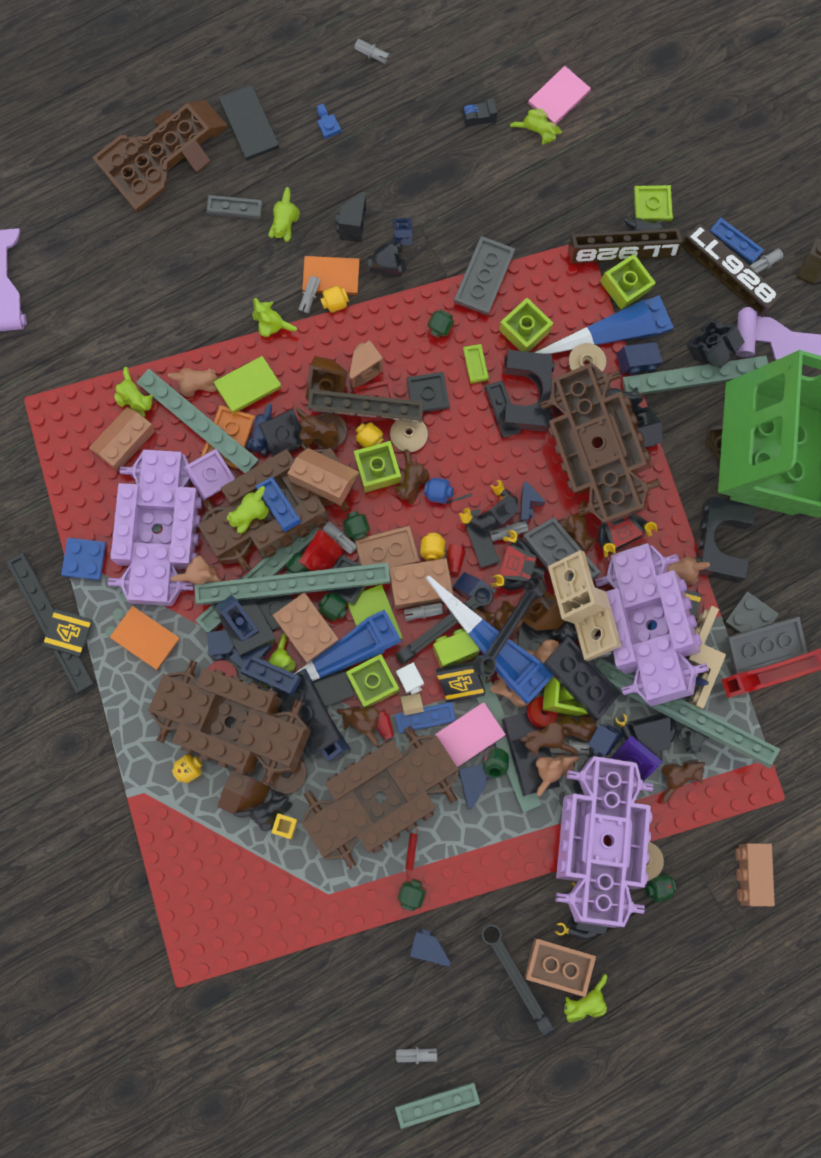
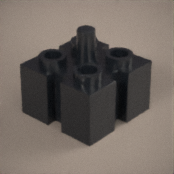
[687,319,745,368]

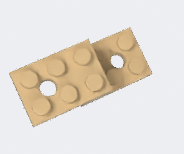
[548,550,622,661]
[684,606,726,709]

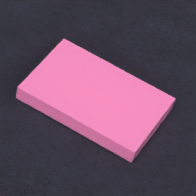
[528,66,591,124]
[435,702,506,768]

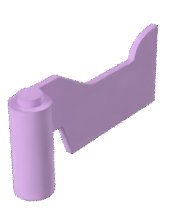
[0,228,27,331]
[736,307,821,360]

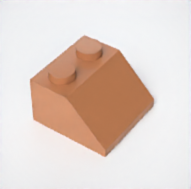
[349,340,383,391]

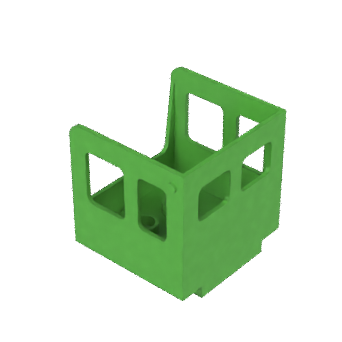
[718,350,821,518]

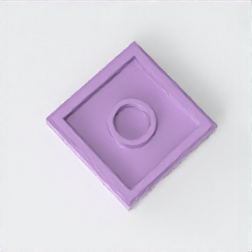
[184,449,235,500]

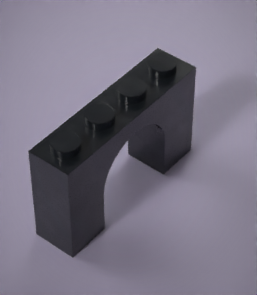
[501,350,554,432]
[695,497,756,583]

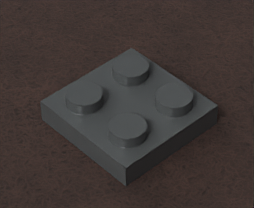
[724,591,779,633]

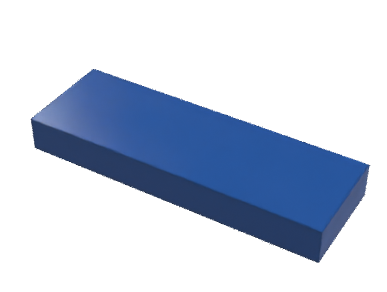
[710,218,764,264]
[256,477,301,532]
[395,702,456,734]

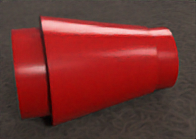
[447,544,466,573]
[375,710,394,741]

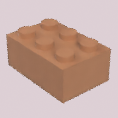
[389,559,453,610]
[272,593,339,664]
[735,844,775,906]
[524,938,596,997]

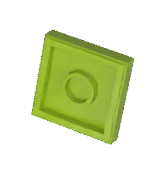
[634,185,673,222]

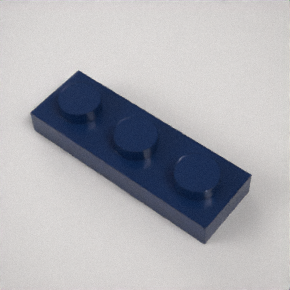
[240,654,301,696]

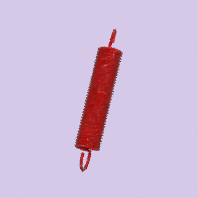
[405,827,418,878]

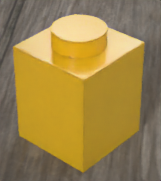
[271,814,298,840]

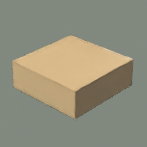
[401,693,424,715]

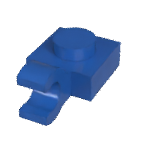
[317,104,341,139]

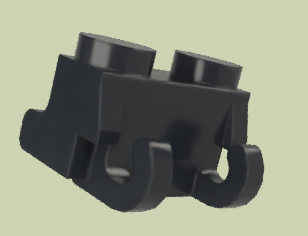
[677,727,710,755]

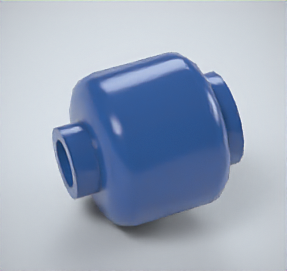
[424,477,454,504]

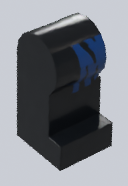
[461,98,498,126]

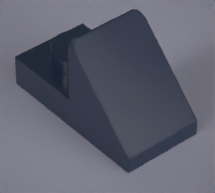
[393,218,413,245]
[520,482,545,523]

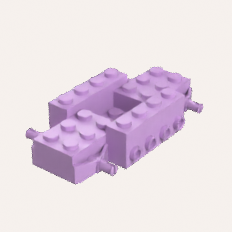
[108,450,202,606]
[595,543,709,706]
[556,756,653,928]

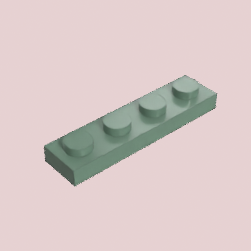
[395,1082,480,1129]

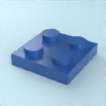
[61,538,107,581]

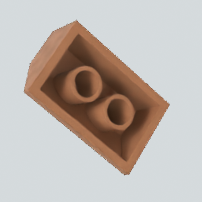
[89,407,155,472]
[287,448,359,505]

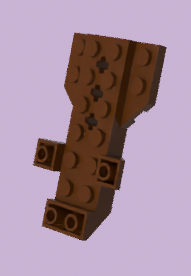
[92,100,228,212]

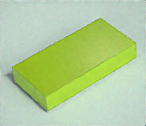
[463,344,489,384]

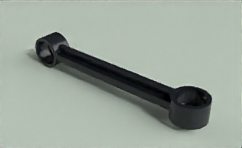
[473,576,547,677]
[395,586,494,665]
[481,924,555,1038]

